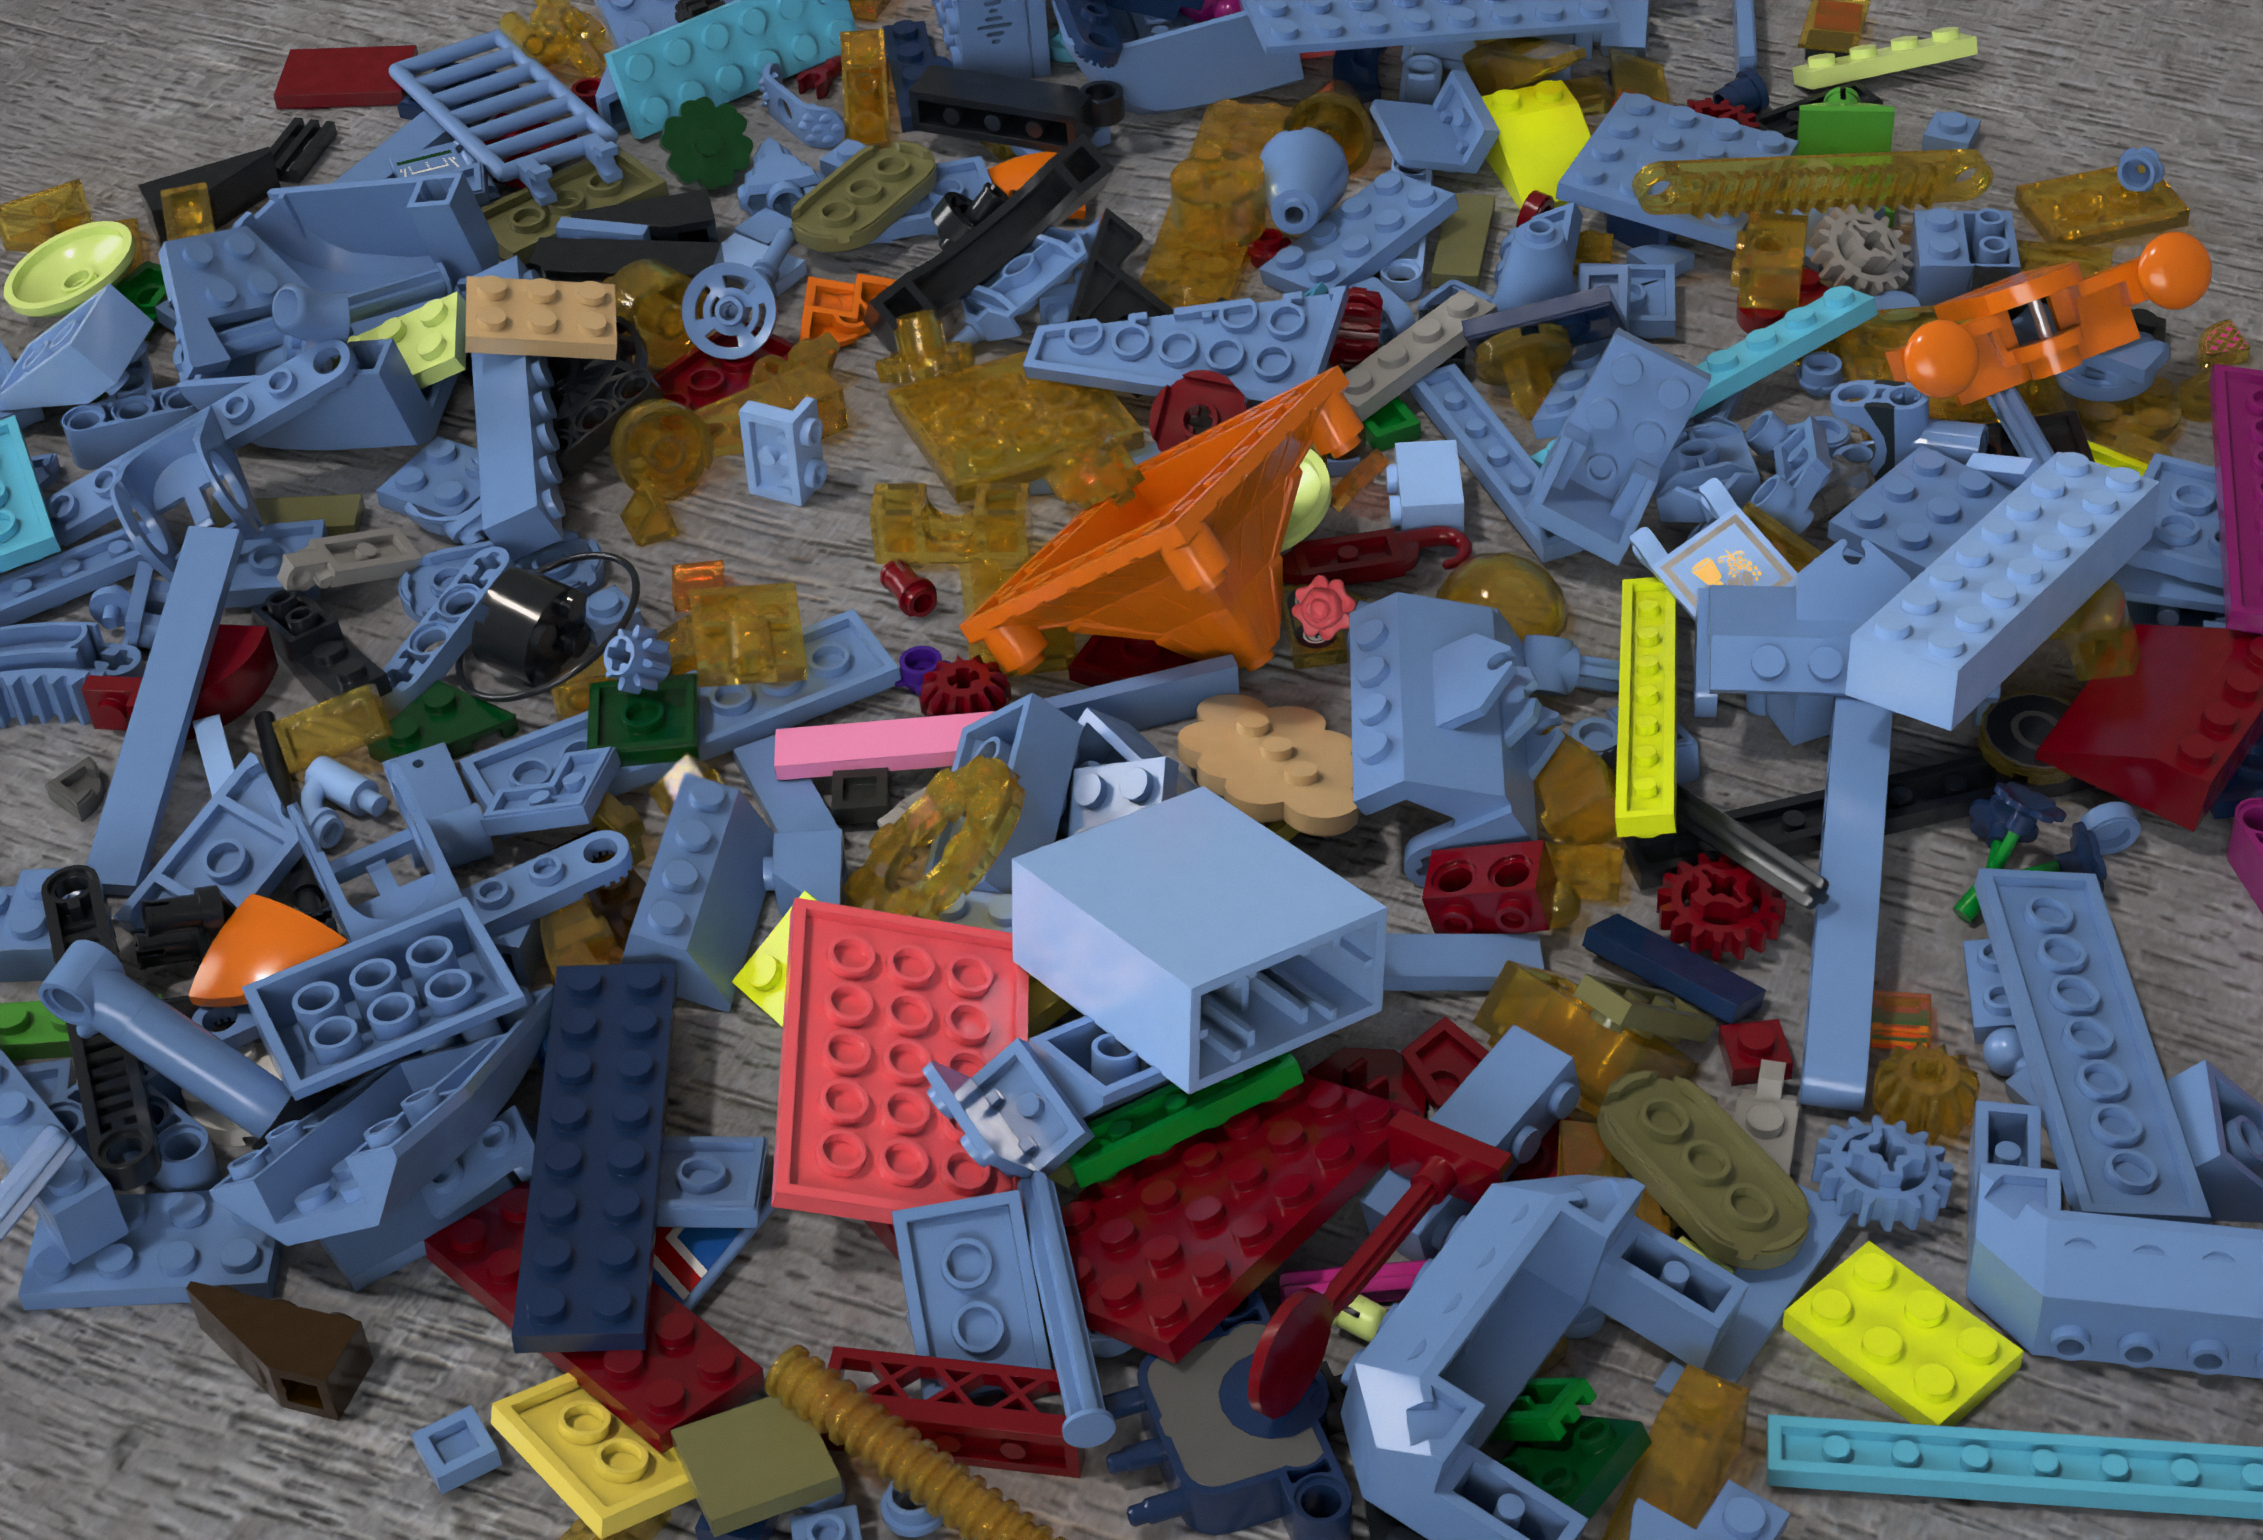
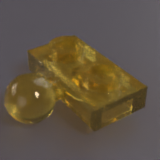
[1538,839,1624,928]

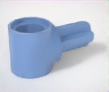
[1523,635,1620,696]

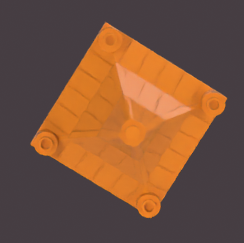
[958,365,1364,676]

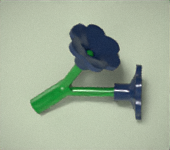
[1952,782,2107,923]

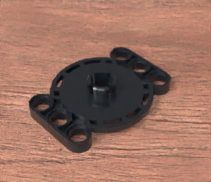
[461,315,664,478]

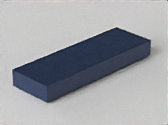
[1582,913,1766,1024]

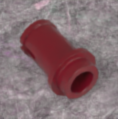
[880,559,937,617]

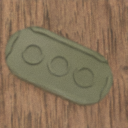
[791,141,938,252]
[1597,1070,1810,1270]

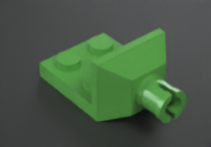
[1794,87,1895,228]

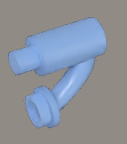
[301,756,388,848]

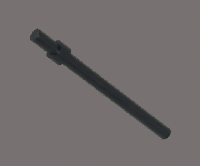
[254,711,325,913]

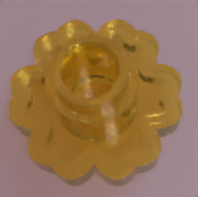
[875,310,975,385]

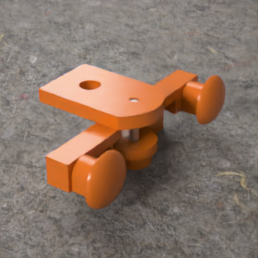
[1885,231,2212,407]

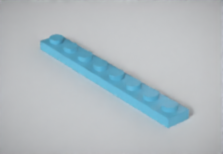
[1530,286,1878,469]
[1766,1414,2263,1520]

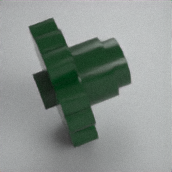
[659,97,753,191]

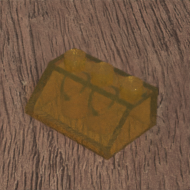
[1472,960,1700,1117]

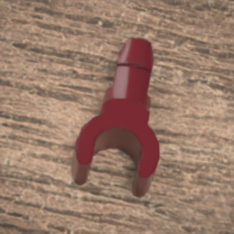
[797,55,844,100]

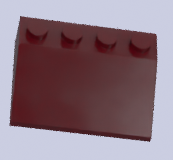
[2035,624,2263,832]

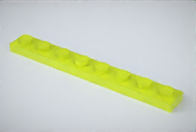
[1615,577,1678,838]

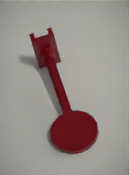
[1248,1109,1512,1420]

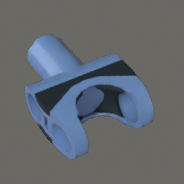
[1830,380,1989,489]

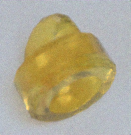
[2175,369,2212,422]

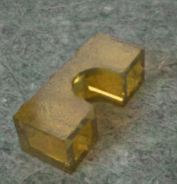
[869,483,1034,565]

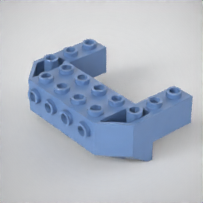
[1966,1100,2263,1379]
[1340,1174,1750,1540]

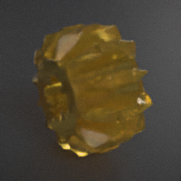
[1872,1040,1980,1146]

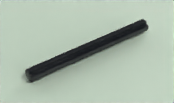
[1600,747,1830,910]

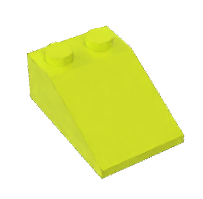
[1481,80,1591,210]

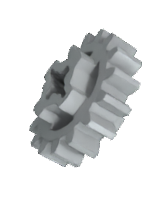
[1809,204,1914,297]

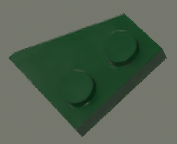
[366,680,519,768]

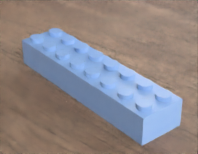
[1845,452,2160,731]

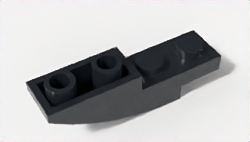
[251,589,393,714]

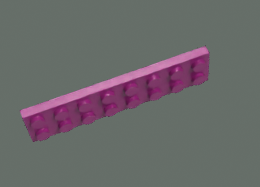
[2209,364,2263,634]

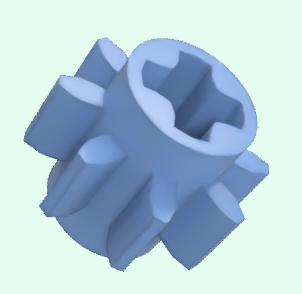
[604,625,671,695]

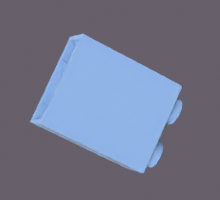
[1012,786,1387,1094]

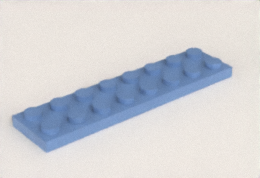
[459,609,901,840]
[1974,868,2211,1224]

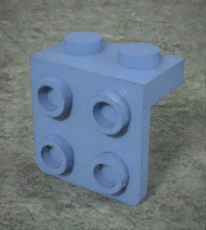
[1370,70,1500,174]
[922,1038,1095,1178]

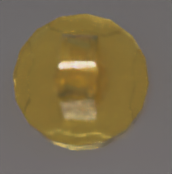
[1472,323,1573,421]

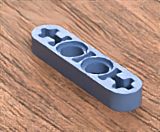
[383,546,516,711]

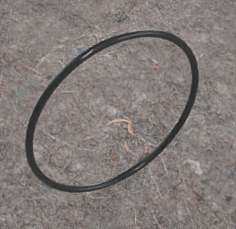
[455,552,640,702]

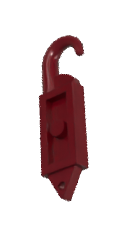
[1281,526,1473,587]

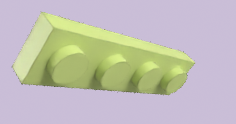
[1792,27,1978,90]

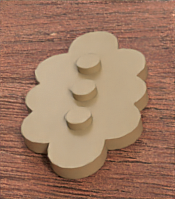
[1177,694,1359,837]

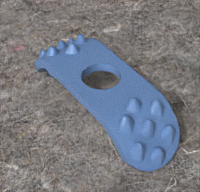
[758,63,845,148]

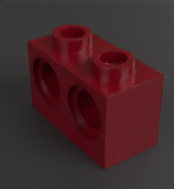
[1422,840,1558,934]

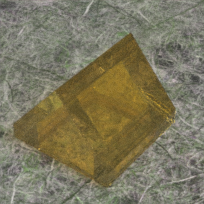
[620,477,680,547]

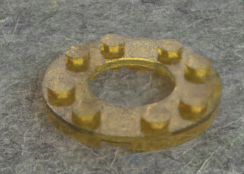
[844,755,1025,921]

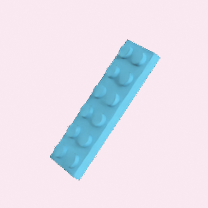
[604,0,863,139]

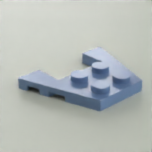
[158,226,354,379]

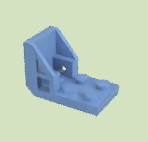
[1523,327,1711,566]

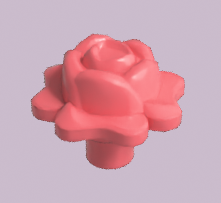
[1292,575,1357,641]

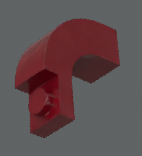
[81,624,279,740]

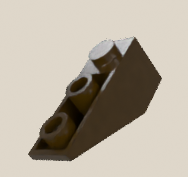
[186,1281,374,1421]

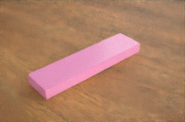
[774,711,994,780]

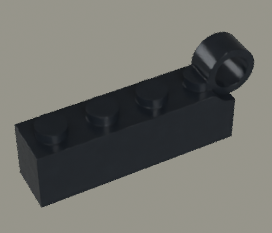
[908,64,1125,153]
[529,237,727,314]

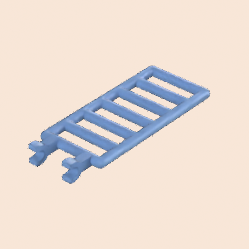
[388,29,623,207]

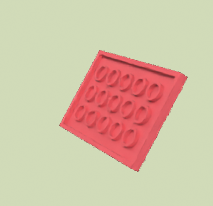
[771,897,1029,1224]

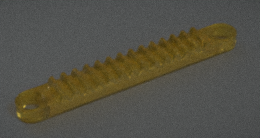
[1632,149,1994,219]

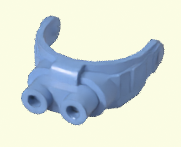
[404,456,487,545]

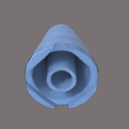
[1256,127,1349,234]
[1492,218,1577,359]

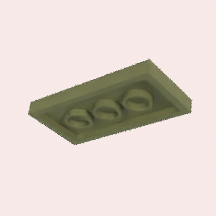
[481,145,669,265]

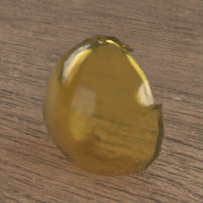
[1436,552,1569,644]

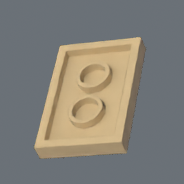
[465,275,617,360]

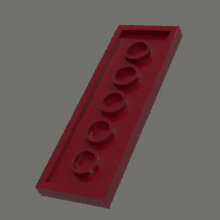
[424,1180,765,1454]

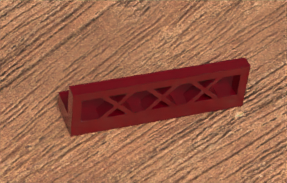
[815,1346,1085,1479]

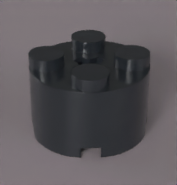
[472,566,591,687]

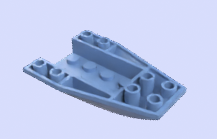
[209,986,554,1246]

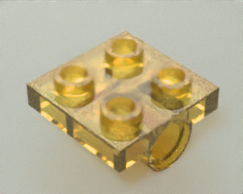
[688,582,807,688]

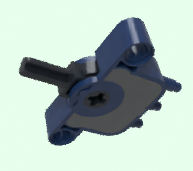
[1103,1288,1353,1540]

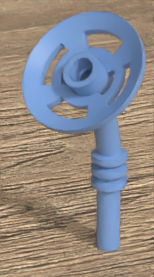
[682,228,795,360]

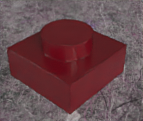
[1718,1019,1793,1086]

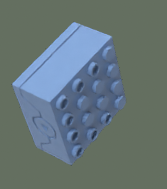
[931,0,1051,79]

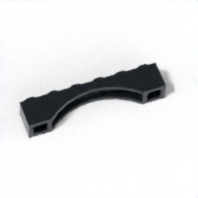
[862,133,1114,356]

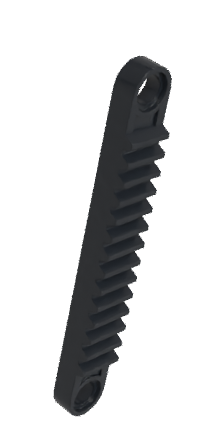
[41,865,162,1191]

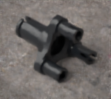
[134,885,338,1032]

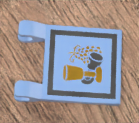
[1630,478,1797,621]

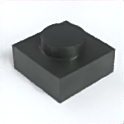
[831,767,890,825]

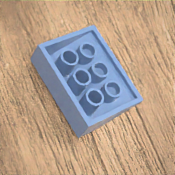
[242,896,527,1101]

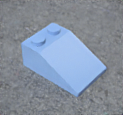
[0,283,154,411]

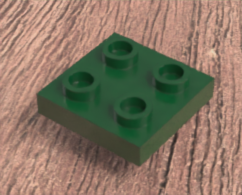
[1498,1415,1653,1523]

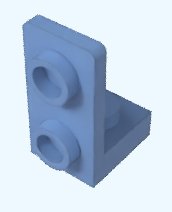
[420,1105,537,1220]

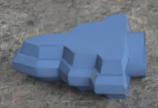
[738,137,825,218]

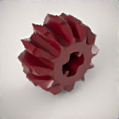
[1328,287,1383,371]
[919,655,1012,717]

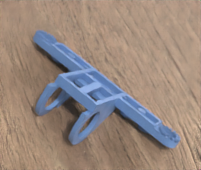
[24,339,359,583]
[192,760,634,1051]

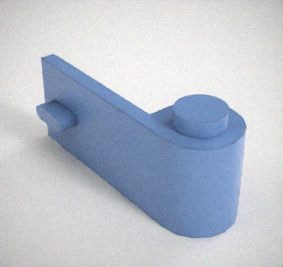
[382,742,494,874]

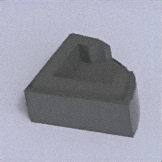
[45,756,104,822]

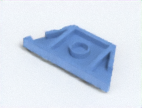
[113,752,304,932]

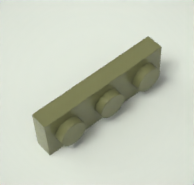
[1574,974,1717,1045]

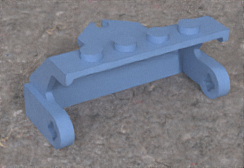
[1693,539,2001,727]
[1349,592,1565,887]

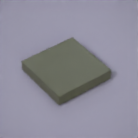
[670,1387,843,1537]

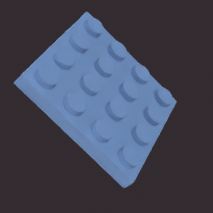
[1556,92,1799,251]

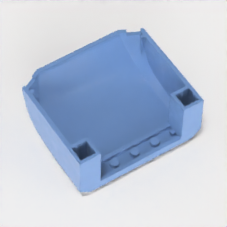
[1051,0,1304,115]
[172,172,499,451]

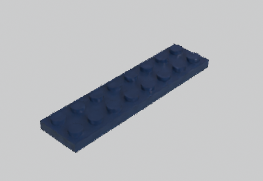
[511,963,678,1353]

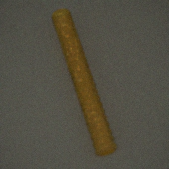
[765,1344,1068,1540]

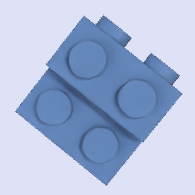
[0,868,85,982]

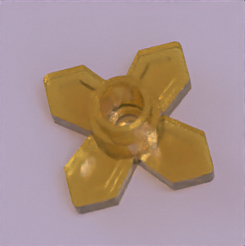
[525,0,605,78]

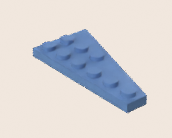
[1023,285,1349,408]

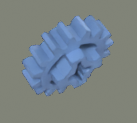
[1811,1115,1954,1232]

